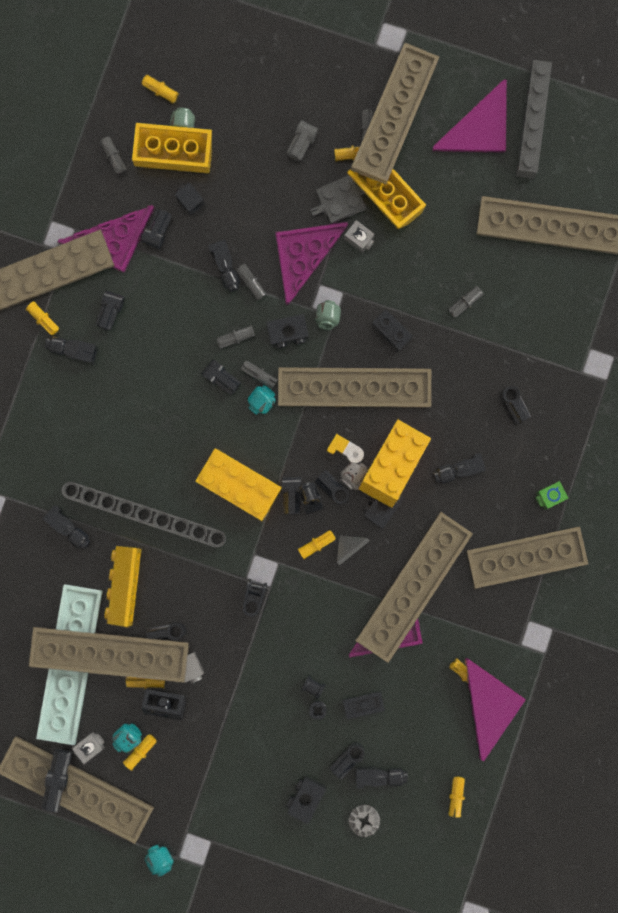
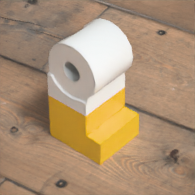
[326,434,364,463]

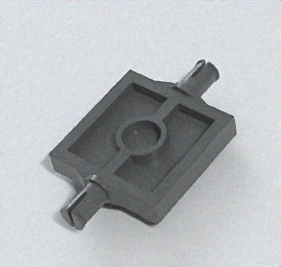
[310,175,366,224]

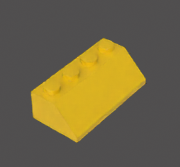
[132,123,212,173]
[347,169,426,229]
[105,546,141,627]

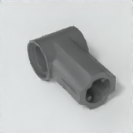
[287,121,319,161]

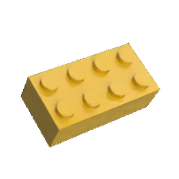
[358,420,431,508]
[195,448,282,521]

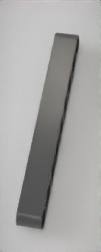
[62,482,227,548]

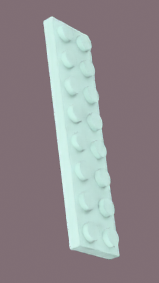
[36,584,103,745]

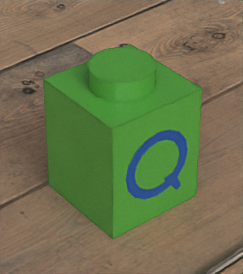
[536,481,569,509]

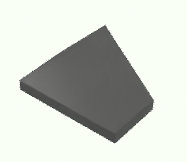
[337,536,369,565]

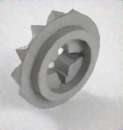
[349,805,380,837]

